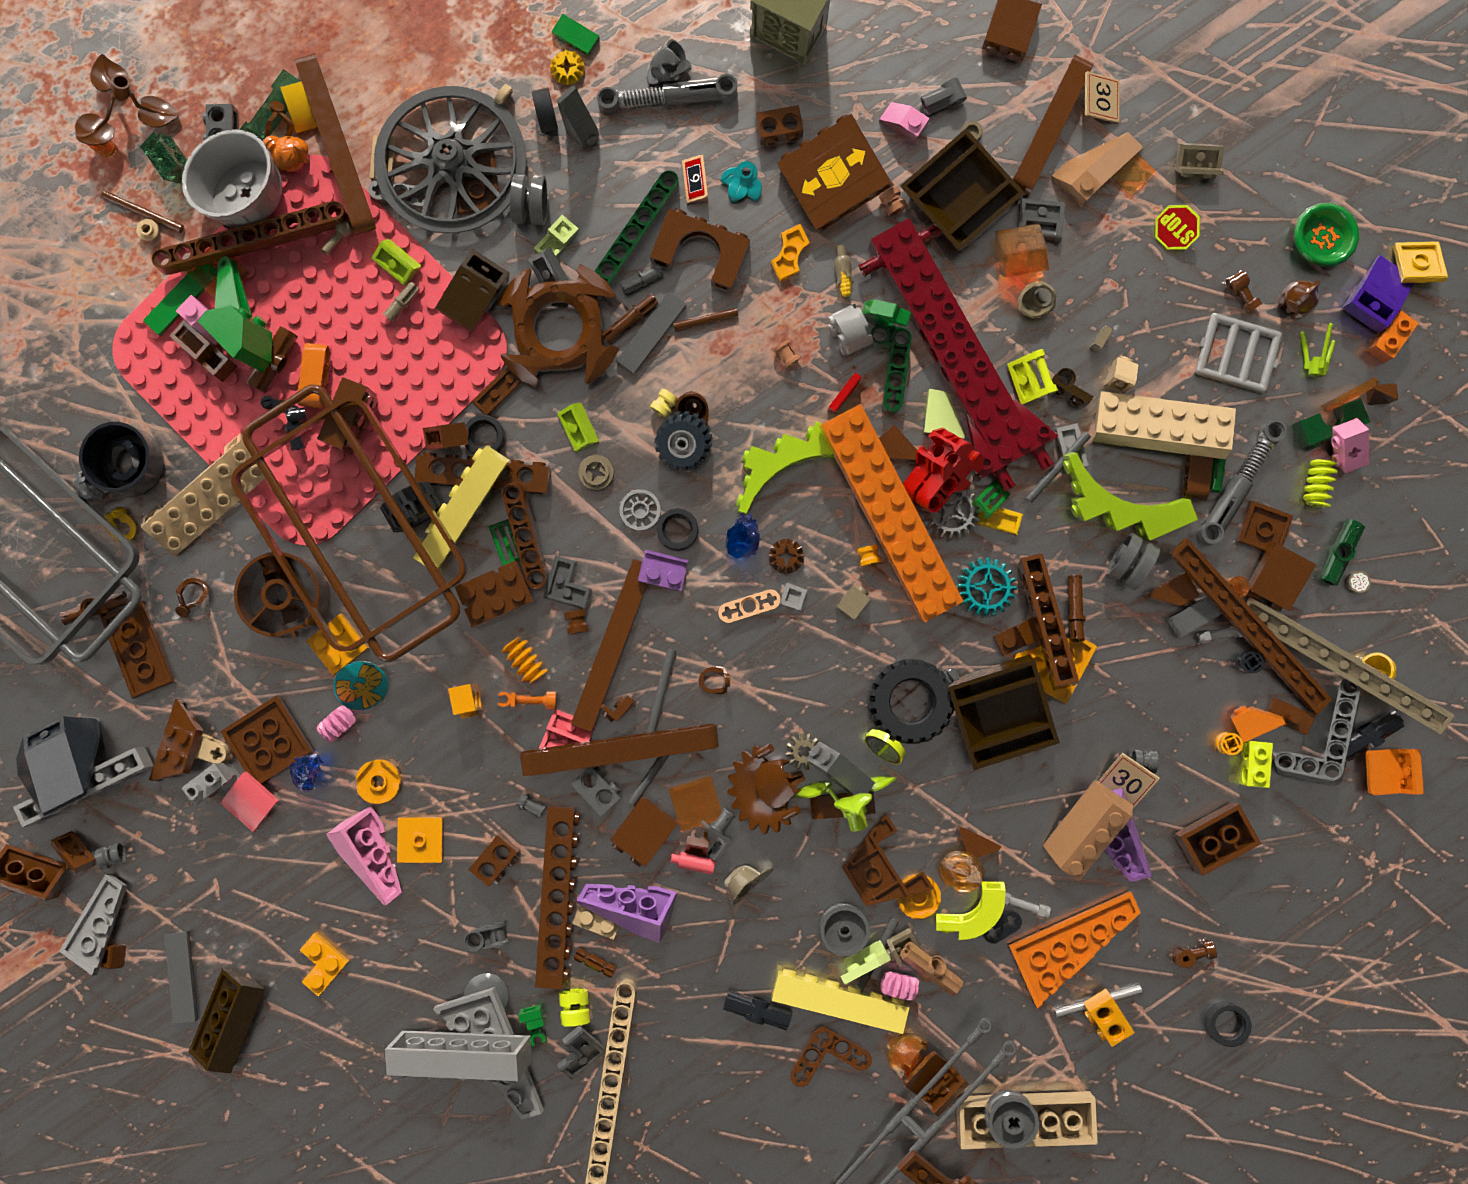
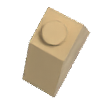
[1104,356,1138,393]

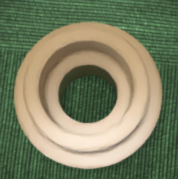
[136,219,159,241]

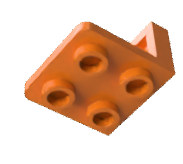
[1366,748,1424,795]

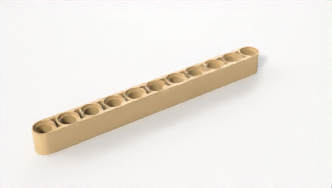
[585,979,636,1184]

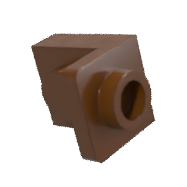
[601,695,636,722]

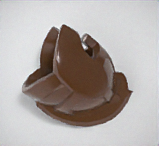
[1278,280,1320,320]

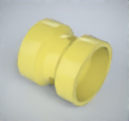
[650,388,678,419]

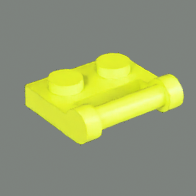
[1007,349,1058,405]

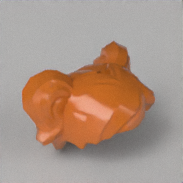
[263,135,310,172]

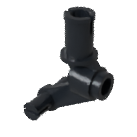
[261,396,307,451]

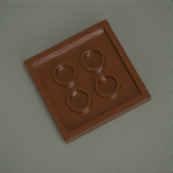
[220,695,314,785]

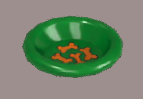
[1294,203,1359,267]

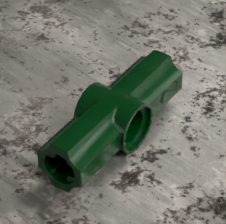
[1318,518,1365,586]

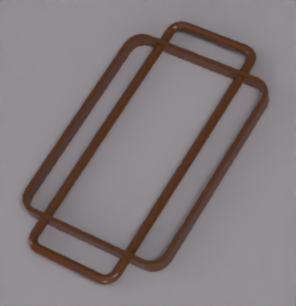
[231,385,467,662]

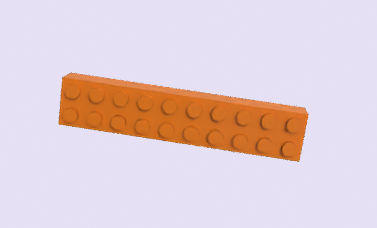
[819,404,964,623]

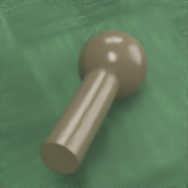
[321,220,353,256]

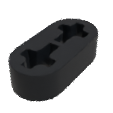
[982,910,1022,944]

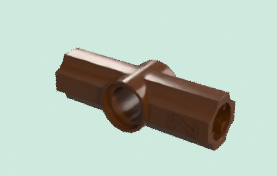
[247,326,298,393]

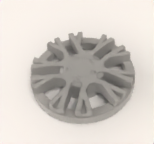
[620,489,661,531]

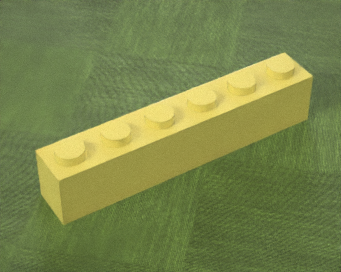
[413,446,510,570]
[771,969,909,1034]

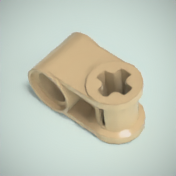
[195,734,234,764]

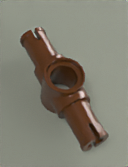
[59,591,129,626]

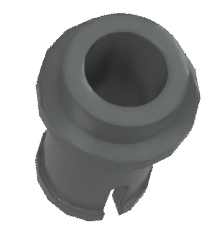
[516,794,545,818]

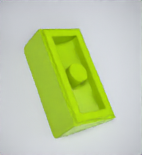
[371,239,421,286]
[557,403,599,453]

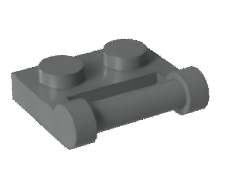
[1017,198,1065,243]

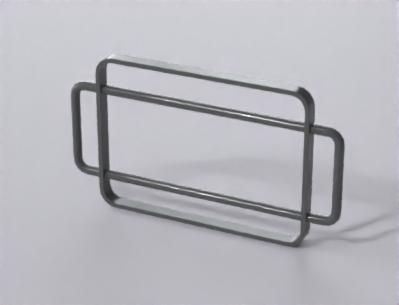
[0,426,141,665]

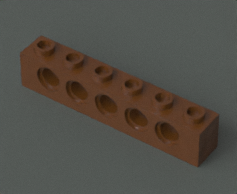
[414,452,551,495]
[1018,553,1079,691]

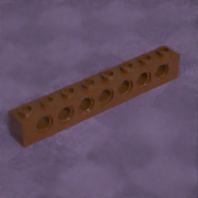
[535,805,580,989]

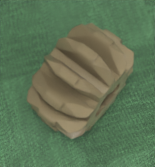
[785,732,819,770]

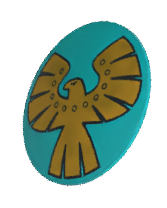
[333,661,388,710]

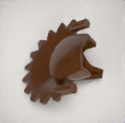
[727,743,805,834]

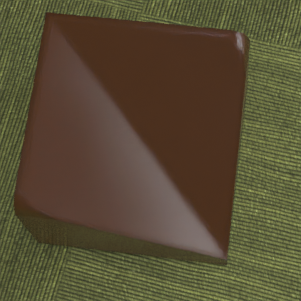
[1366,383,1398,405]

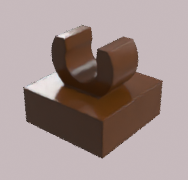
[685,830,710,857]

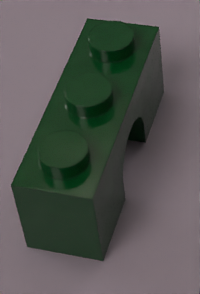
[1292,398,1371,450]

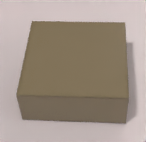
[1090,325,1113,352]

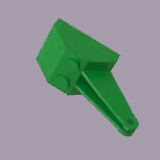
[198,256,272,372]

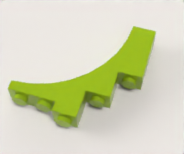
[735,421,835,516]
[1063,452,1198,541]

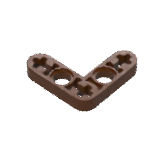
[790,1025,872,1087]

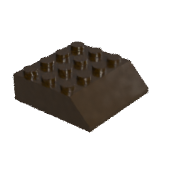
[900,128,1025,251]
[948,654,1060,770]

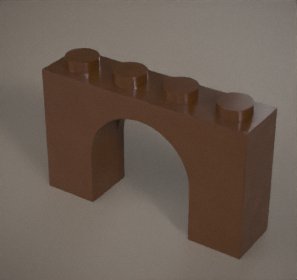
[650,208,750,293]

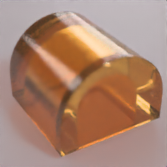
[88,141,118,158]

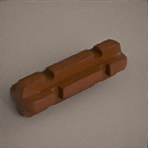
[574,948,616,978]

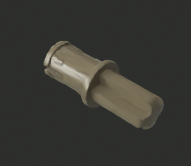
[382,282,420,323]

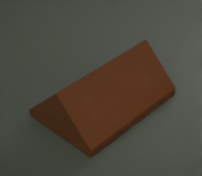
[0,844,68,901]

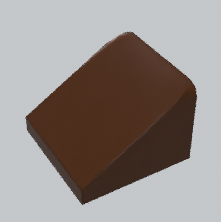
[100,944,126,969]

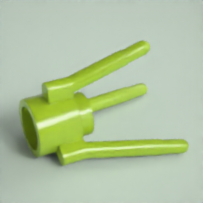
[1301,323,1336,377]

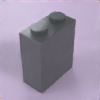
[806,741,875,795]

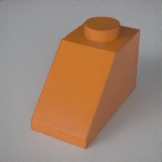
[1231,706,1286,742]

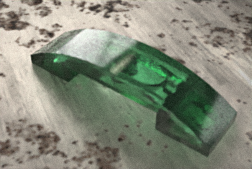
[240,69,301,141]

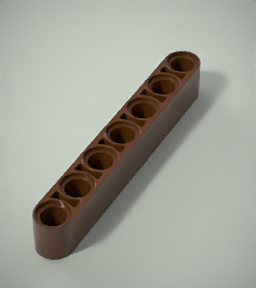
[1013,54,1094,196]

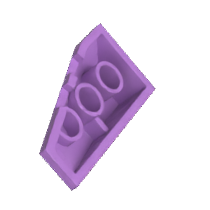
[1104,788,1152,882]
[577,884,677,942]

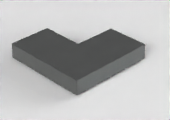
[543,555,592,609]
[557,1025,606,1080]

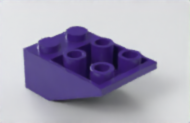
[1342,255,1414,333]

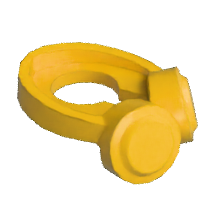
[102,507,137,541]

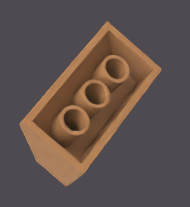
[1043,780,1133,881]

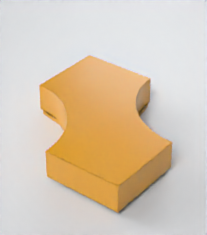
[771,224,810,282]

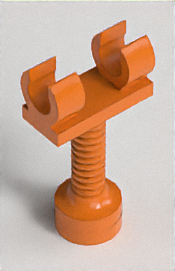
[498,692,556,710]

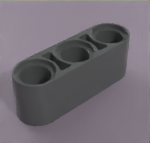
[1167,596,1222,638]

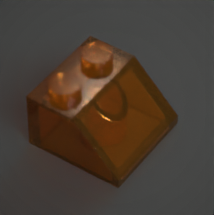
[995,224,1049,277]

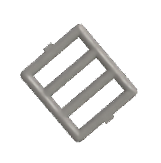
[1195,313,1282,394]

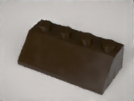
[188,968,265,1074]

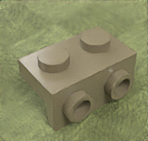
[1175,143,1224,178]

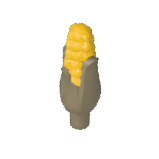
[834,245,854,297]

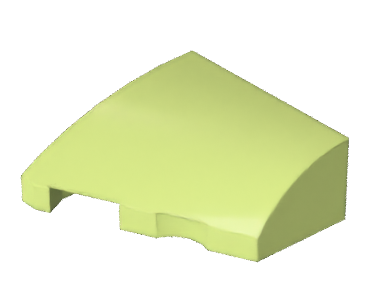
[923,389,965,439]

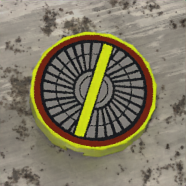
[864,729,906,765]

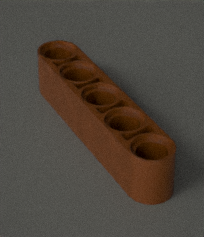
[502,481,549,589]

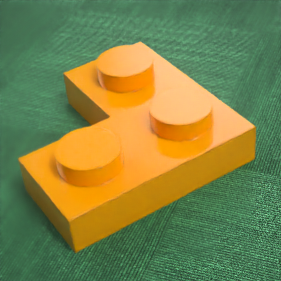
[300,932,349,996]

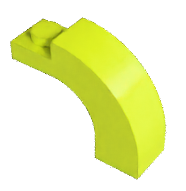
[936,881,1006,940]

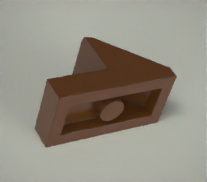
[993,617,1039,656]

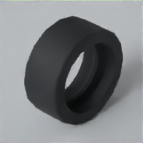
[531,87,558,133]
[465,414,506,455]
[656,508,699,551]
[1205,1001,1252,1047]

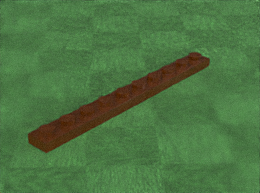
[1169,538,1332,715]

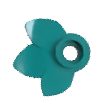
[720,161,762,203]

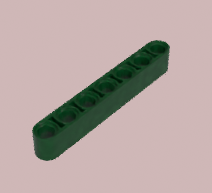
[595,170,679,302]

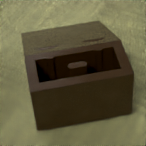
[435,249,510,333]

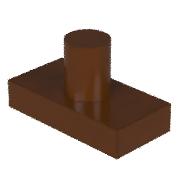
[1267,698,1316,735]
[51,831,96,874]

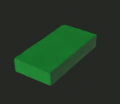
[551,14,600,56]

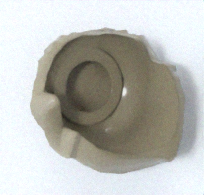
[1018,281,1057,319]

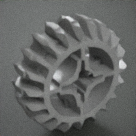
[921,487,980,541]

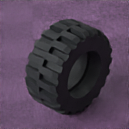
[868,659,954,744]

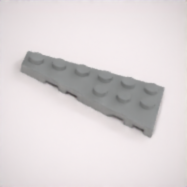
[433,987,544,1120]

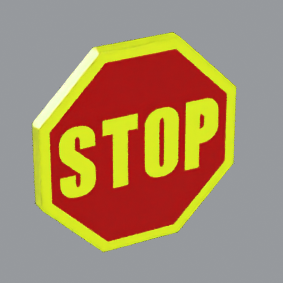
[1155,205,1200,250]

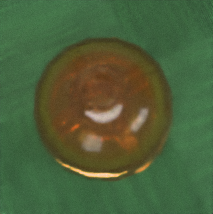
[886,1032,929,1080]

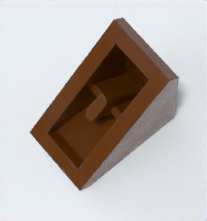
[956,825,1001,860]

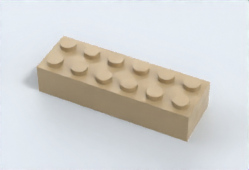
[1093,391,1236,459]
[956,1091,1098,1149]

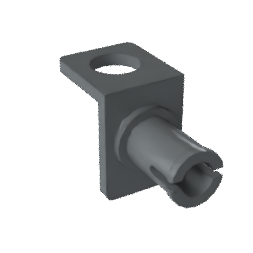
[701,808,736,862]

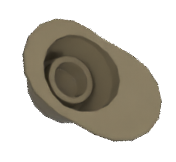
[724,866,774,905]

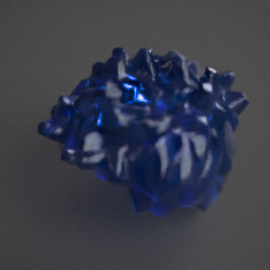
[725,513,761,559]
[289,754,324,792]

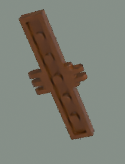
[897,1150,978,1184]

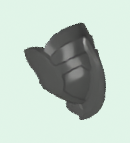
[646,39,692,87]

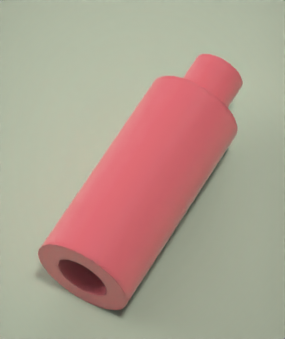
[670,852,715,875]

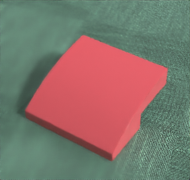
[539,709,596,748]
[221,771,279,833]

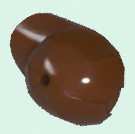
[676,391,709,426]

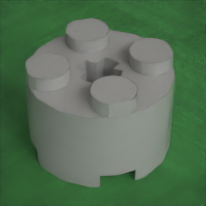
[828,303,873,356]

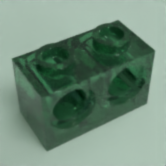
[140,132,187,184]

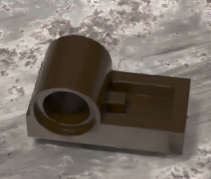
[1051,368,1094,408]

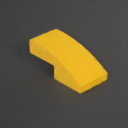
[280,81,318,134]

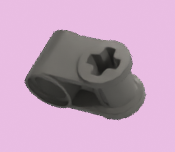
[464,922,509,952]

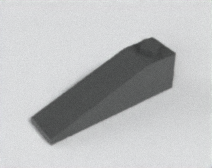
[556,85,599,150]

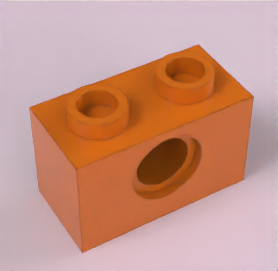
[1366,310,1419,363]

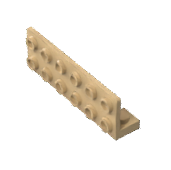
[141,433,272,556]

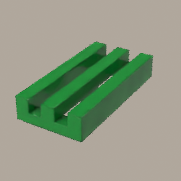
[971,479,1011,520]
[488,519,520,565]

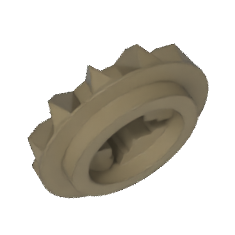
[578,455,614,490]

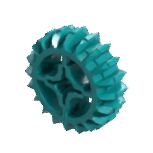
[956,557,1017,617]

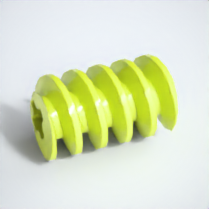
[1302,459,1338,508]

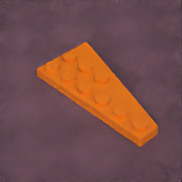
[1008,891,1141,1009]

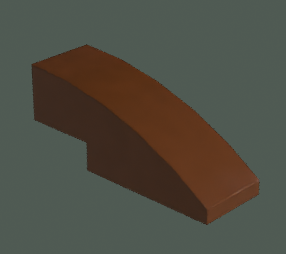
[170,320,237,382]

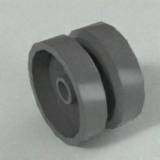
[510,174,547,225]
[1106,533,1160,590]
[819,903,870,956]
[984,1089,1039,1149]

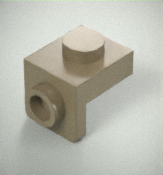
[886,928,921,967]

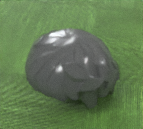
[73,471,110,502]

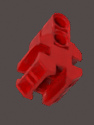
[903,428,984,513]

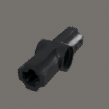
[1337,710,1404,762]
[723,990,793,1031]

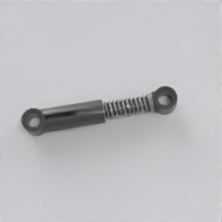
[597,73,737,116]
[1196,420,1287,546]

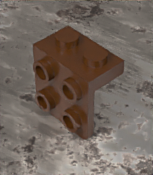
[903,1051,969,1117]

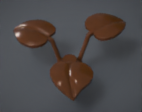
[75,54,179,146]

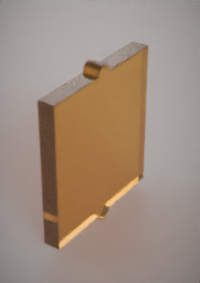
[1112,153,1156,196]

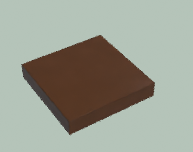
[1236,501,1294,553]

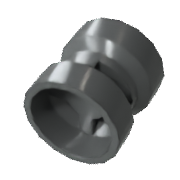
[1131,750,1159,773]
[95,842,127,870]

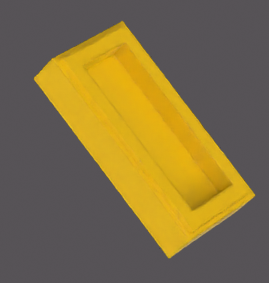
[974,505,1023,536]

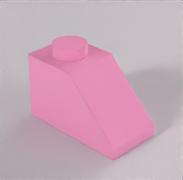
[879,102,930,145]
[176,295,218,346]

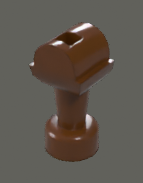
[1226,270,1263,313]
[1172,941,1217,969]

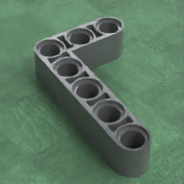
[1275,678,1361,786]

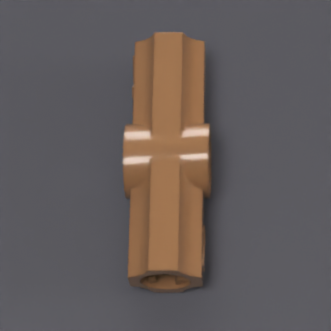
[899,941,963,996]

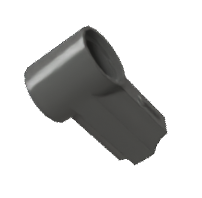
[920,78,967,115]

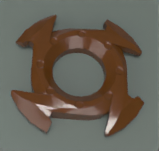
[497,264,620,388]

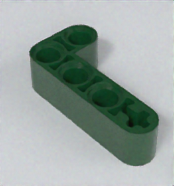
[870,324,912,415]

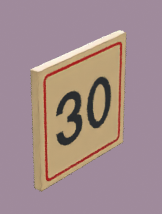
[1085,71,1120,123]
[1098,753,1160,809]

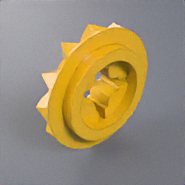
[550,49,585,85]

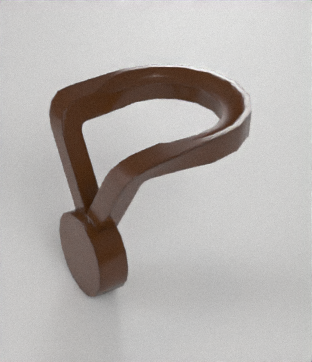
[265,101,294,138]
[175,578,209,618]
[698,666,730,694]

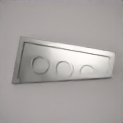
[59,874,127,975]

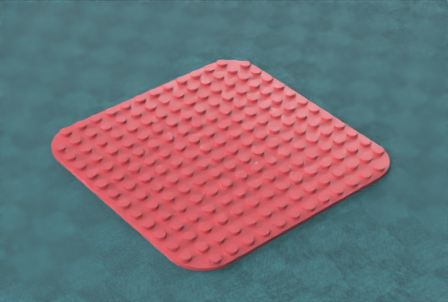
[112,155,507,546]

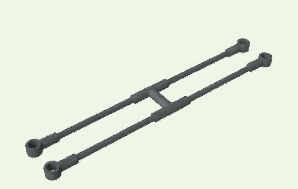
[835,1018,1017,1184]

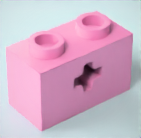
[1331,418,1370,474]

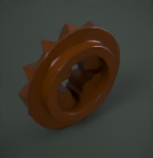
[769,538,804,574]

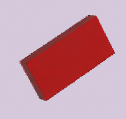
[828,372,861,415]

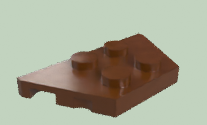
[149,698,203,782]

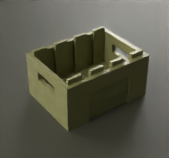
[750,0,830,65]

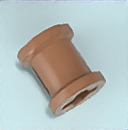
[773,339,801,369]

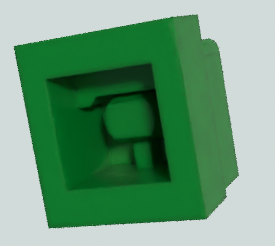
[518,1004,546,1046]

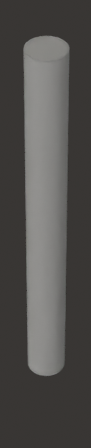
[1054,985,1143,1018]

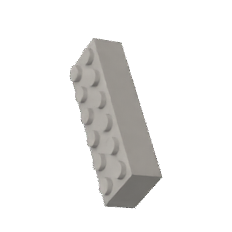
[385,1031,532,1083]

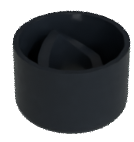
[79,422,164,496]

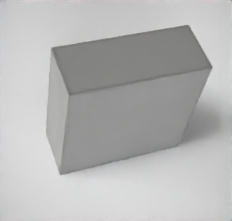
[779,583,807,611]

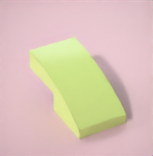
[533,215,579,257]

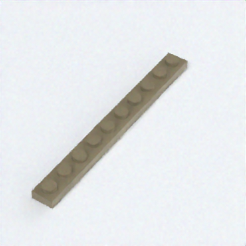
[1246,596,1454,735]

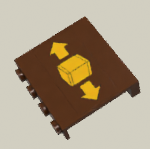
[777,114,894,233]

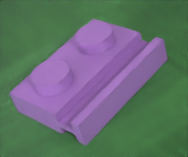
[638,550,688,591]

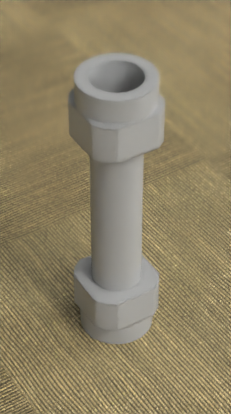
[1196,627,1243,645]
[1004,892,1051,920]

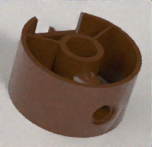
[234,551,330,638]

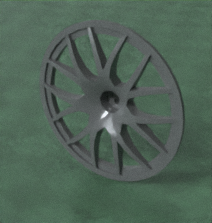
[374,86,527,234]

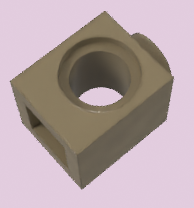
[836,585,870,621]

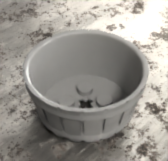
[182,130,282,228]

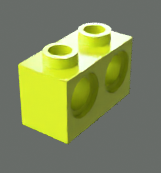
[1239,741,1273,788]

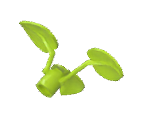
[794,776,897,832]

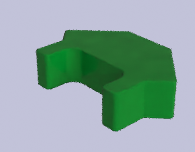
[862,299,911,327]

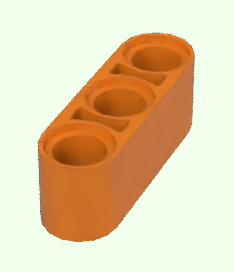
[298,343,330,408]

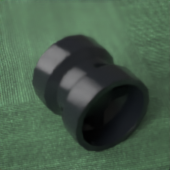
[1235,651,1264,674]

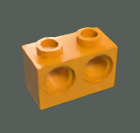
[448,684,483,718]
[1083,989,1135,1047]

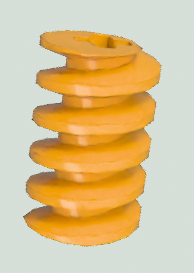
[501,636,548,685]

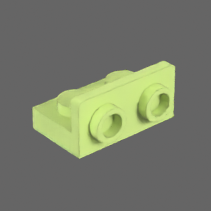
[840,940,891,984]

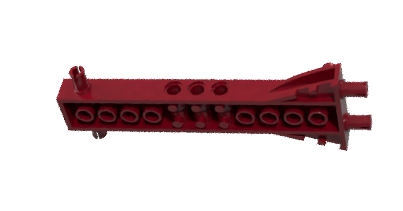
[858,218,1058,492]

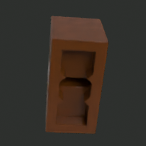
[756,105,804,146]
[423,422,469,450]
[468,833,520,887]

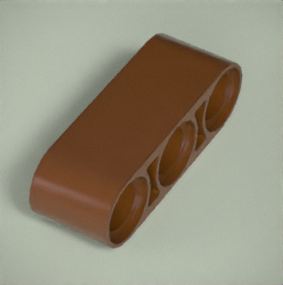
[1182,454,1213,501]
[810,791,876,819]

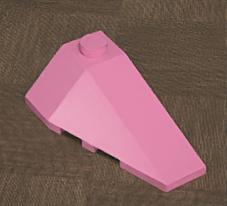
[326,806,402,906]

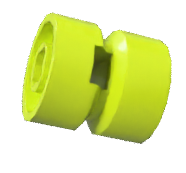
[559,989,590,1026]

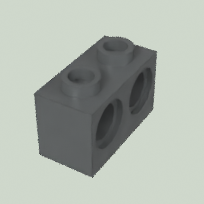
[203,104,239,141]
[571,766,622,817]

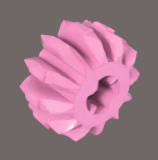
[317,706,356,743]
[880,971,919,1000]

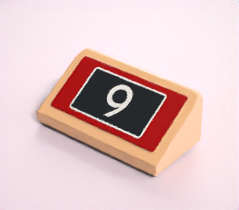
[682,155,708,204]

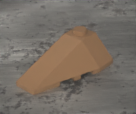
[1051,132,1143,208]

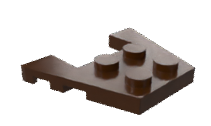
[842,814,934,906]

